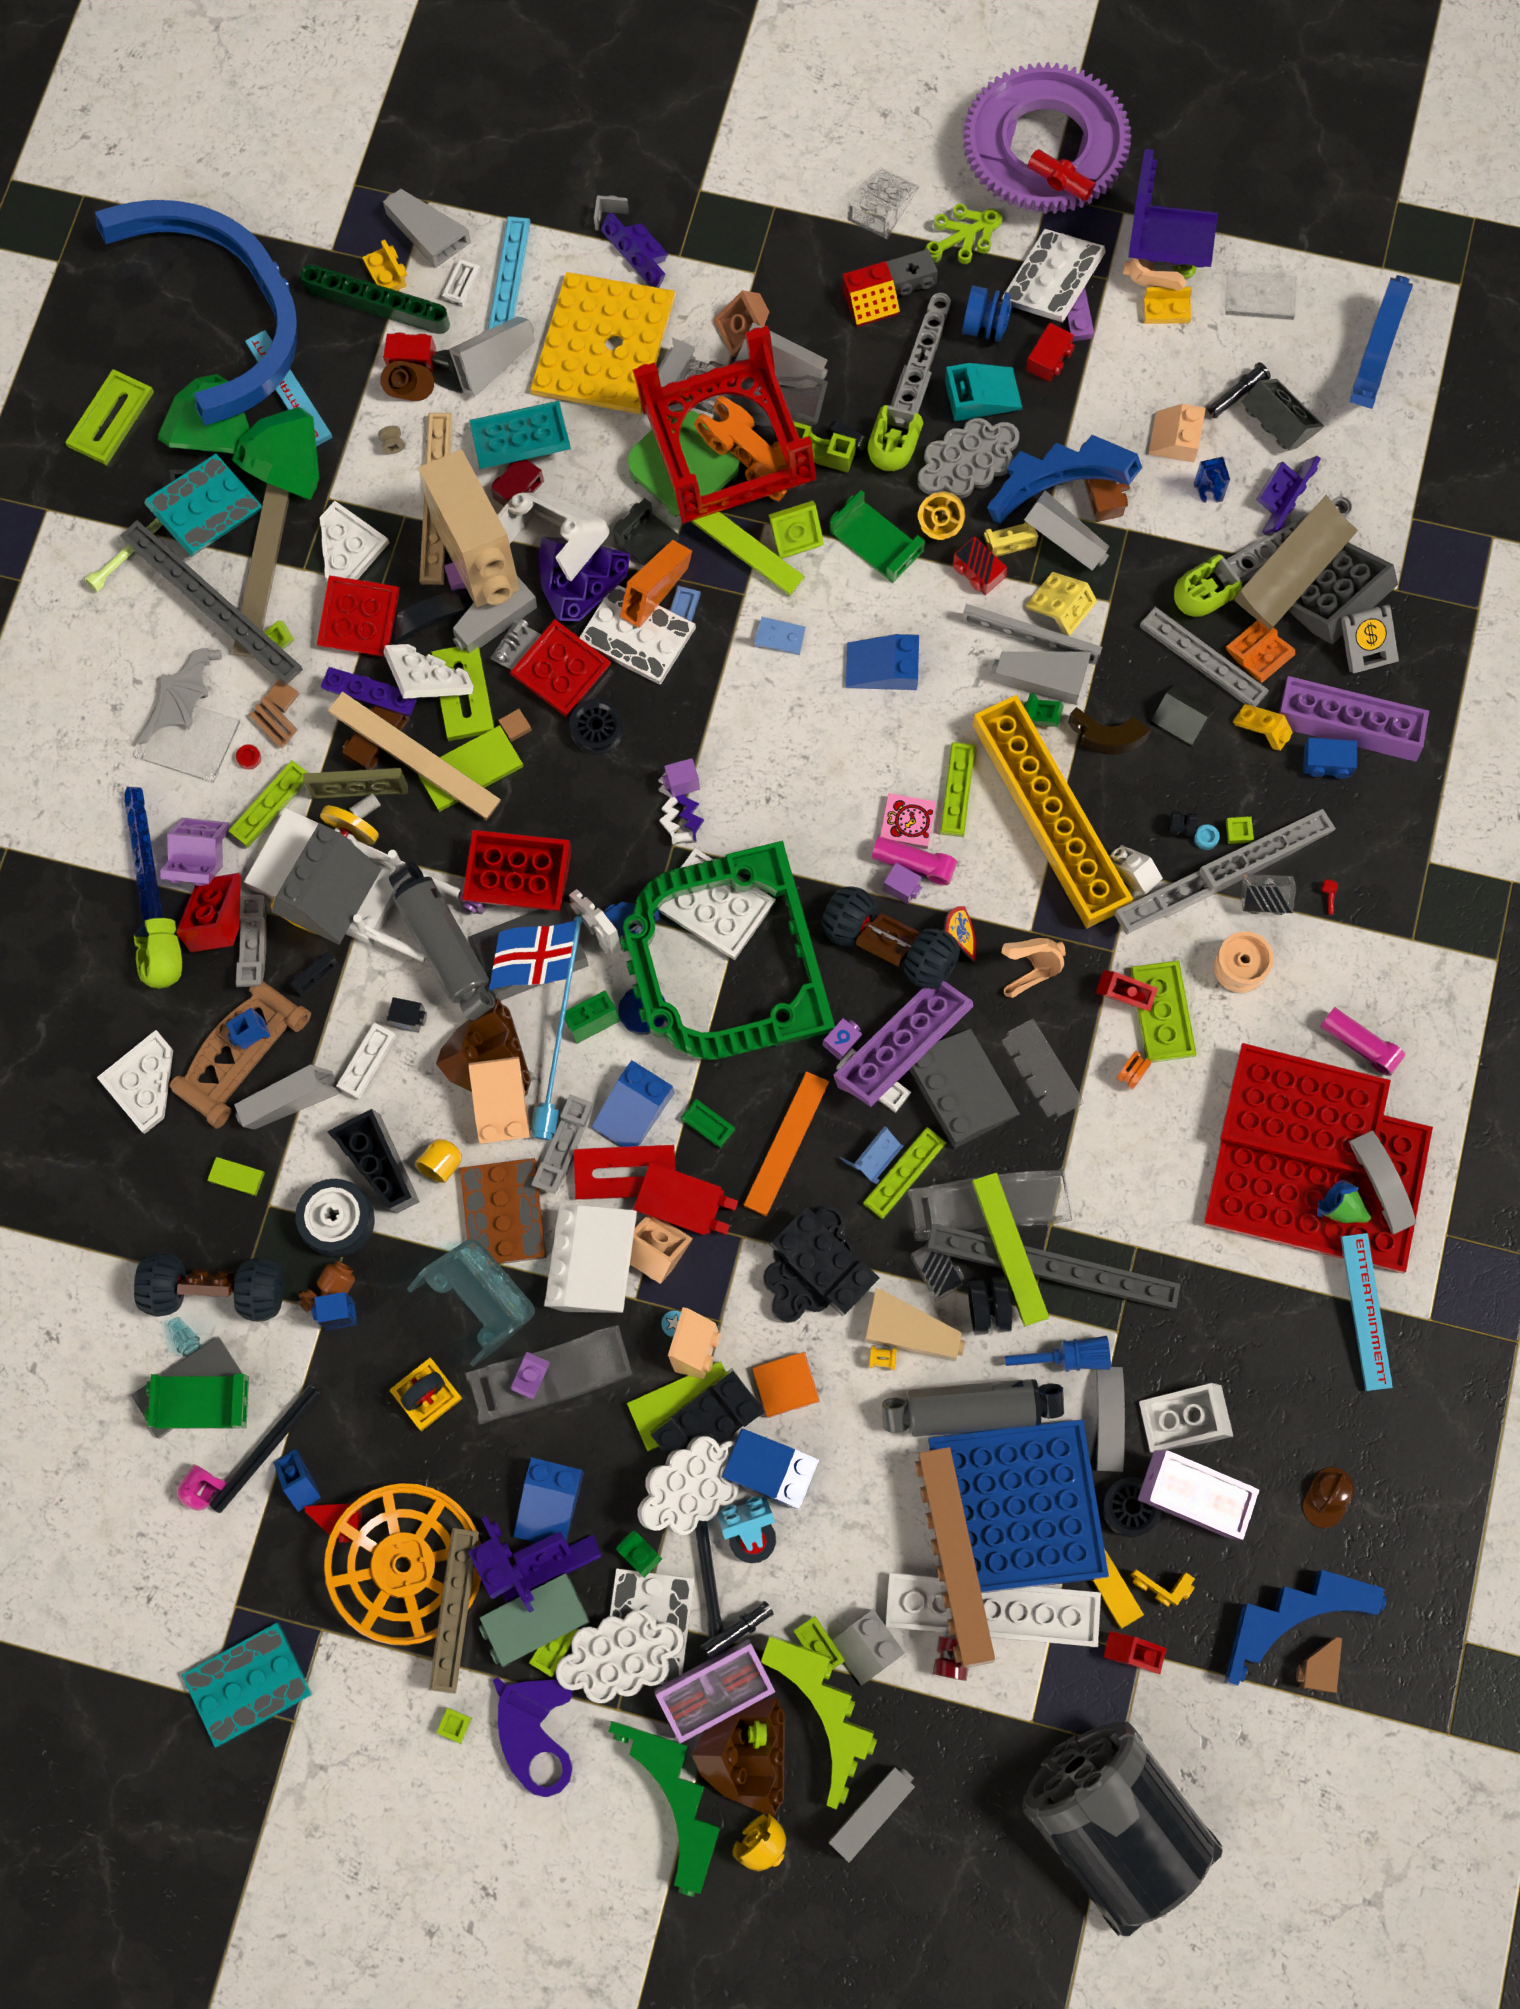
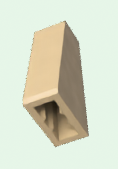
[865,1288,965,1361]

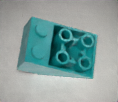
[945,363,1022,422]

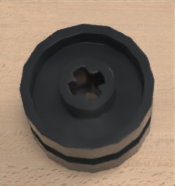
[967,1275,1012,1336]

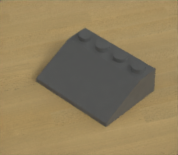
[1288,542,1398,644]
[271,823,382,945]
[471,901,589,1001]
[909,1029,1020,1149]

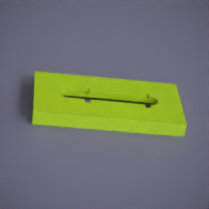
[65,369,154,465]
[431,646,494,741]

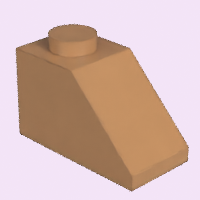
[1296,1637,1342,1693]

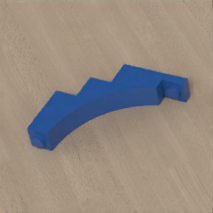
[1350,275,1413,409]
[1224,1570,1387,1686]

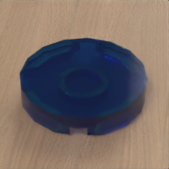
[618,988,666,1035]

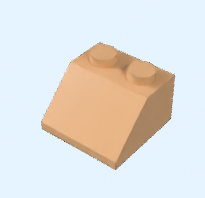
[1148,404,1205,462]
[630,1215,693,1284]
[668,1307,721,1379]

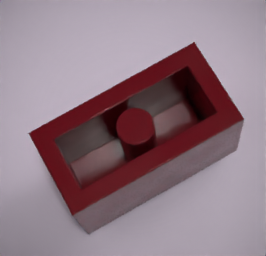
[491,459,544,507]

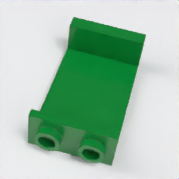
[830,490,925,583]
[144,1374,249,1429]

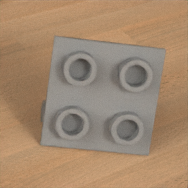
[491,619,542,670]

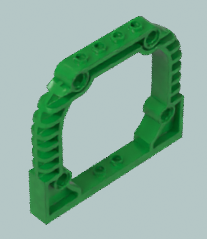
[620,840,835,1060]

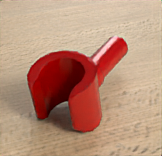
[1321,879,1338,915]

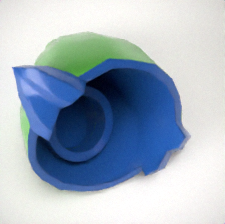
[1317,1180,1371,1223]

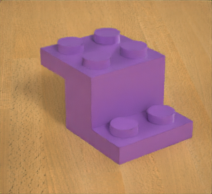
[160,817,229,886]

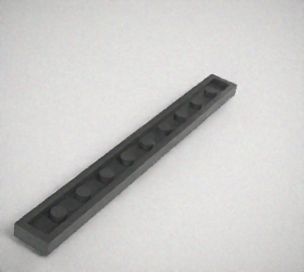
[120,520,303,685]
[926,1223,1180,1311]

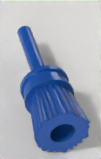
[1005,1335,1111,1372]

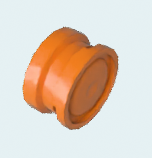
[1116,1050,1152,1090]

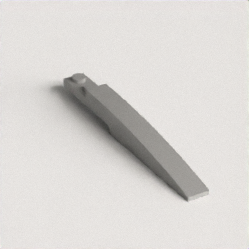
[1114,809,1336,935]

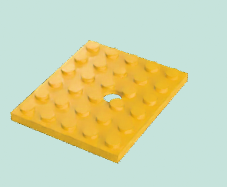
[530,272,676,415]

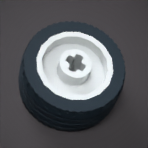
[295,1178,375,1257]

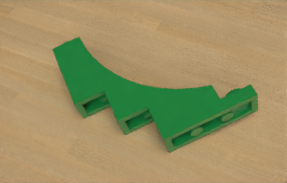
[608,1721,721,1897]

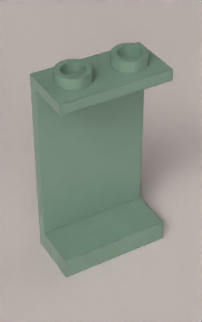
[478,1573,590,1667]

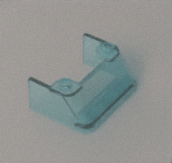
[407,1239,535,1367]

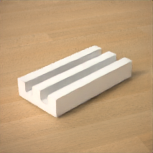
[442,259,481,307]

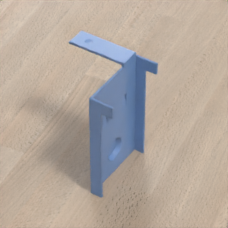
[754,616,806,655]
[840,1126,903,1184]

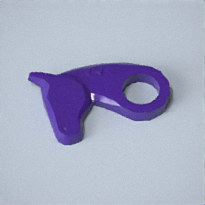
[493,1677,573,1797]

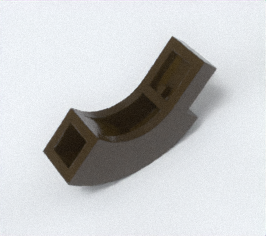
[1068,707,1151,755]

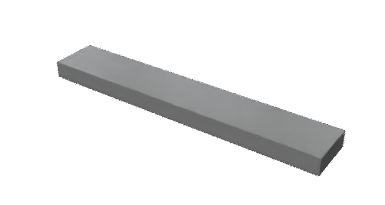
[962,604,1102,664]
[1139,607,1269,707]

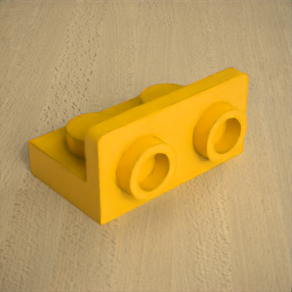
[362,240,408,291]
[1143,286,1192,324]

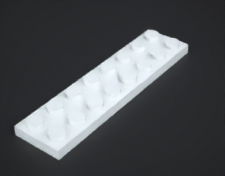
[885,1573,1101,1647]

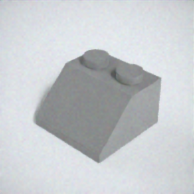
[832,1609,905,1686]

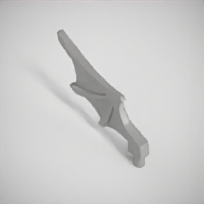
[138,648,222,744]

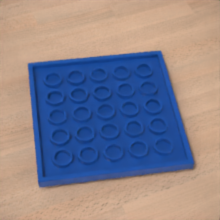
[928,1420,1109,1593]

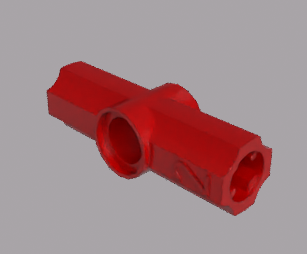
[1027,149,1096,201]

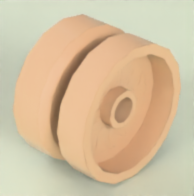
[1214,931,1273,993]

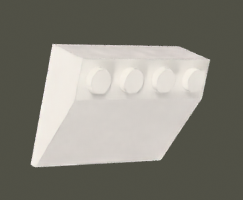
[544,1205,637,1313]

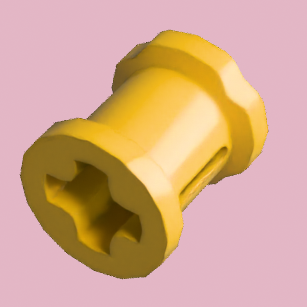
[869,1345,897,1371]

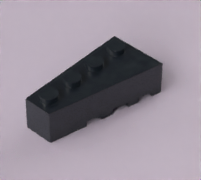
[327,1109,420,1213]

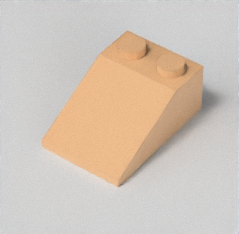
[469,1057,530,1144]

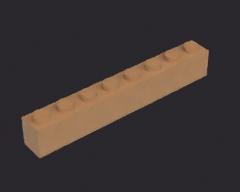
[915,1447,995,1669]

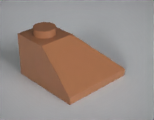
[714,290,769,357]

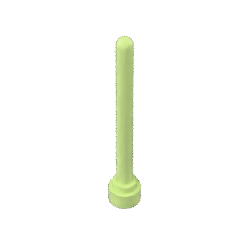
[84,518,163,592]

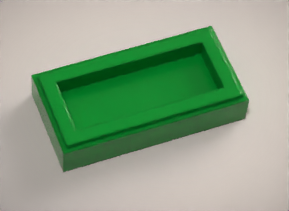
[681,1099,736,1149]

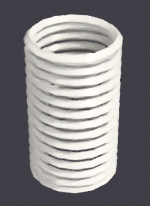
[349,793,381,819]

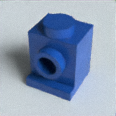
[226,1008,271,1050]

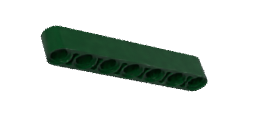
[300,265,450,334]

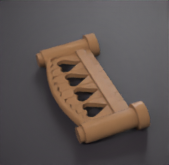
[170,981,311,1129]

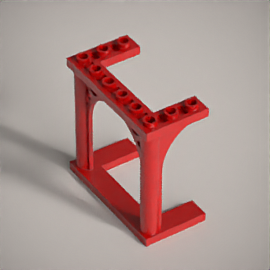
[633,326,816,524]

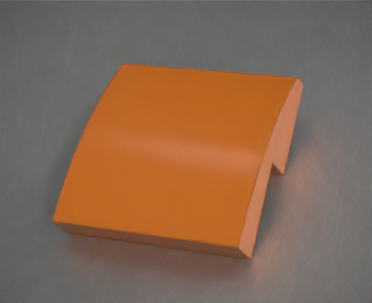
[1226,620,1295,683]
[752,1352,820,1418]

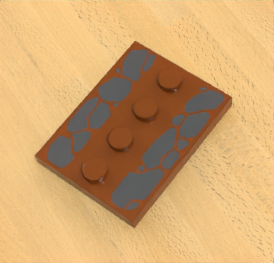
[460,1158,546,1268]

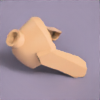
[1123,258,1186,291]
[1001,938,1066,998]

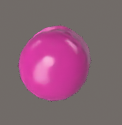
[177,1464,227,1511]

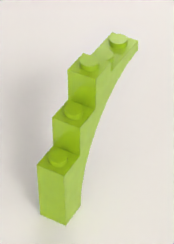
[761,1635,877,1809]

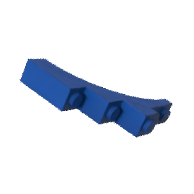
[987,435,1142,524]

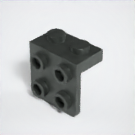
[613,498,679,566]

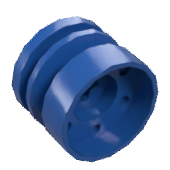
[962,285,1011,342]

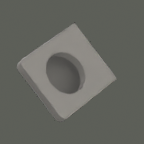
[594,195,629,230]

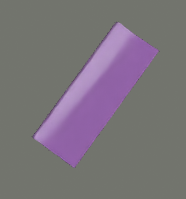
[1279,676,1429,762]
[833,980,974,1107]

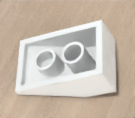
[1139,1383,1233,1453]

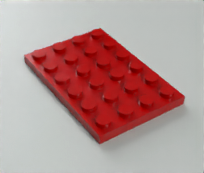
[1219,1043,1391,1178]

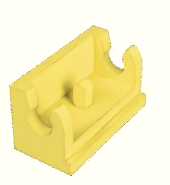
[984,522,1038,557]

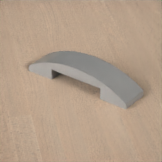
[236,895,267,987]
[531,1094,593,1195]
[1349,1131,1416,1234]
[1096,1367,1125,1472]

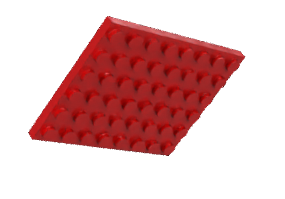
[1203,1115,1433,1274]

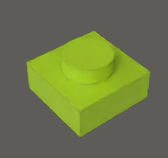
[264,620,295,650]
[1226,817,1254,844]
[436,1707,472,1744]

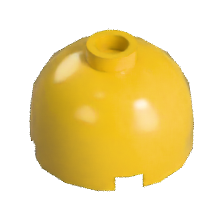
[918,491,965,540]
[733,1814,786,1871]

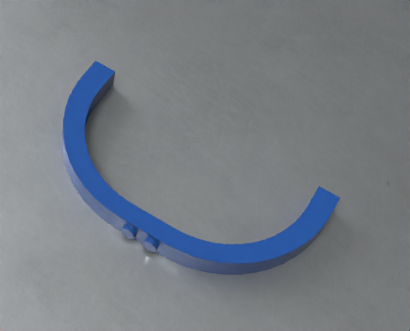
[95,200,297,425]

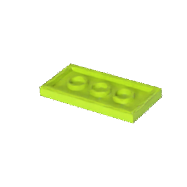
[417,725,523,812]
[1130,960,1197,1063]
[627,1361,726,1452]

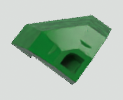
[158,374,249,454]
[232,407,319,499]

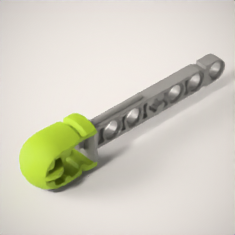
[868,293,951,471]
[1174,496,1352,617]

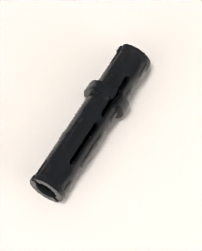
[700,1601,774,1660]

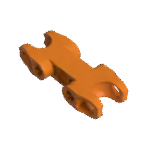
[694,396,788,501]

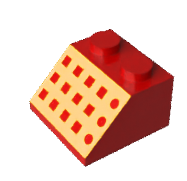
[842,261,900,327]

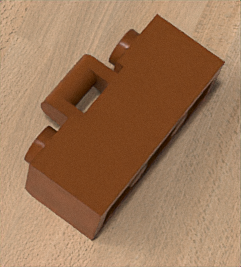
[1083,479,1130,522]

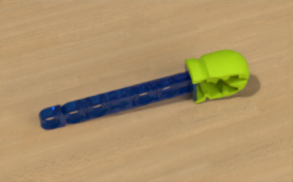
[124,786,182,989]

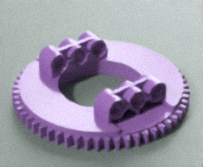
[963,62,1131,214]

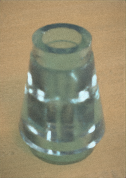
[167,1317,201,1356]

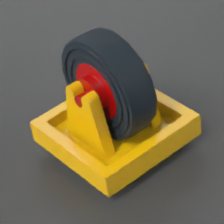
[390,1358,463,1431]

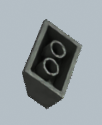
[1241,379,1324,450]

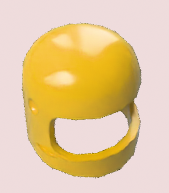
[414,1139,462,1184]

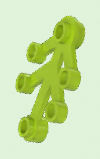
[925,204,1002,264]

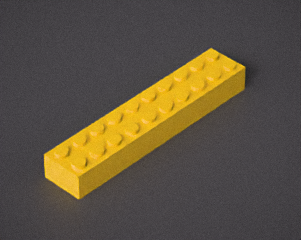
[972,694,1133,929]

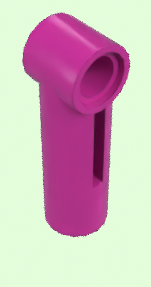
[871,836,957,886]
[1320,1007,1405,1076]

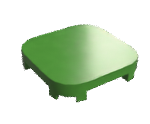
[628,409,740,517]

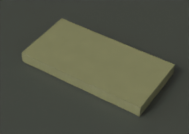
[303,768,408,799]

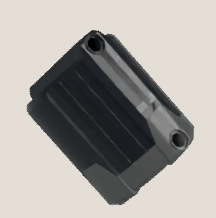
[1022,1721,1223,1936]

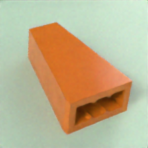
[620,540,692,628]

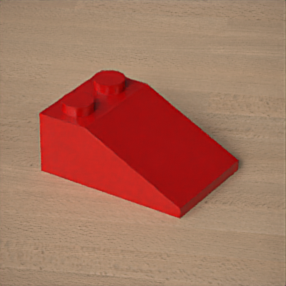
[176,873,241,952]

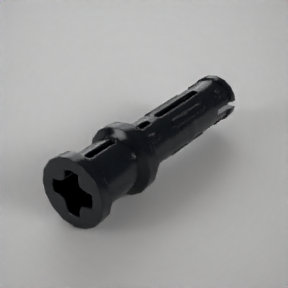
[1207,362,1271,419]

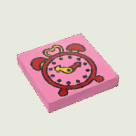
[880,793,936,849]

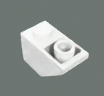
[1109,845,1163,894]

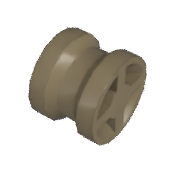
[378,426,405,454]

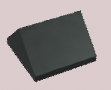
[1150,684,1216,747]

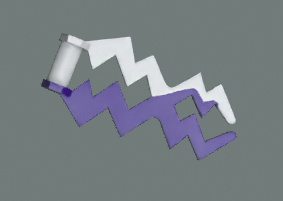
[658,773,704,845]

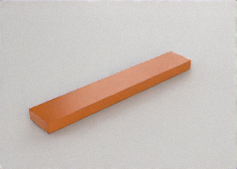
[744,1071,829,1217]

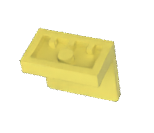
[1026,572,1097,636]

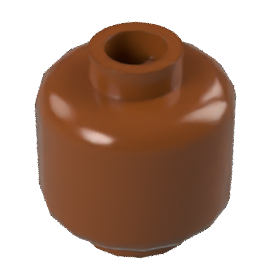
[317,1261,355,1296]

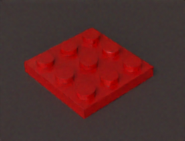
[317,575,400,658]
[510,619,611,718]

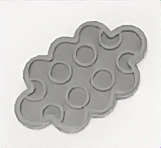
[918,418,1019,499]

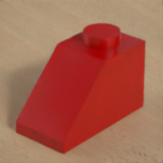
[1095,970,1158,1011]
[305,1504,362,1543]
[1104,1631,1166,1675]

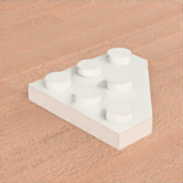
[320,501,390,582]
[384,644,474,698]
[569,889,622,958]
[97,1030,173,1134]

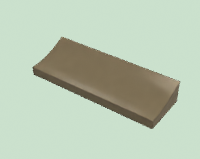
[1234,494,1358,630]

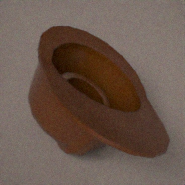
[380,361,434,401]
[1303,1467,1355,1528]

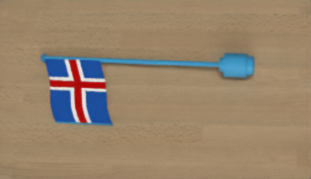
[489,916,584,1140]

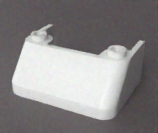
[497,493,609,581]

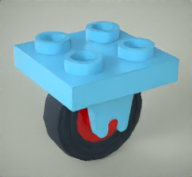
[717,1496,776,1564]

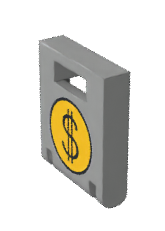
[1341,605,1399,673]

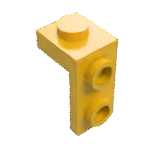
[1233,704,1293,751]
[1130,1569,1195,1607]

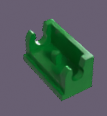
[564,990,620,1044]

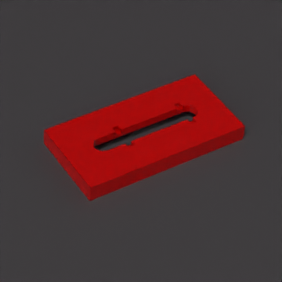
[574,1145,676,1200]

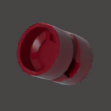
[933,1636,969,1681]

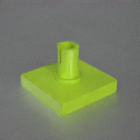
[769,501,824,559]

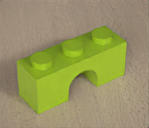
[793,421,856,472]

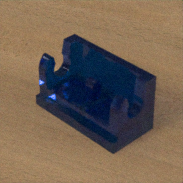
[1193,457,1230,503]

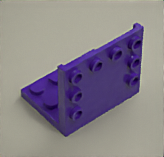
[1128,149,1218,268]

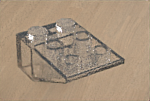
[847,167,919,239]

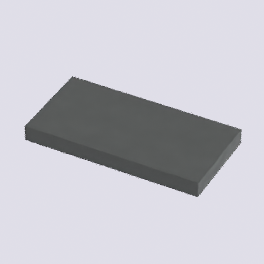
[131,1337,243,1439]

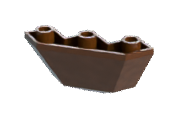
[436,998,531,1096]
[692,1697,785,1816]

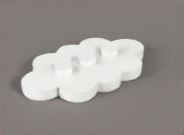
[638,1436,738,1535]
[556,1610,685,1703]

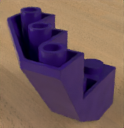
[538,537,630,621]

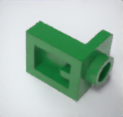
[616,1530,663,1578]

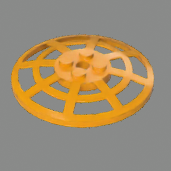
[324,1483,481,1645]

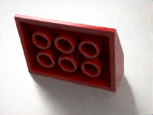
[462,830,572,911]

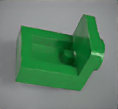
[1024,693,1064,727]

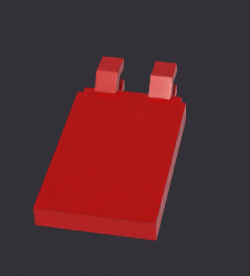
[633,1162,738,1235]

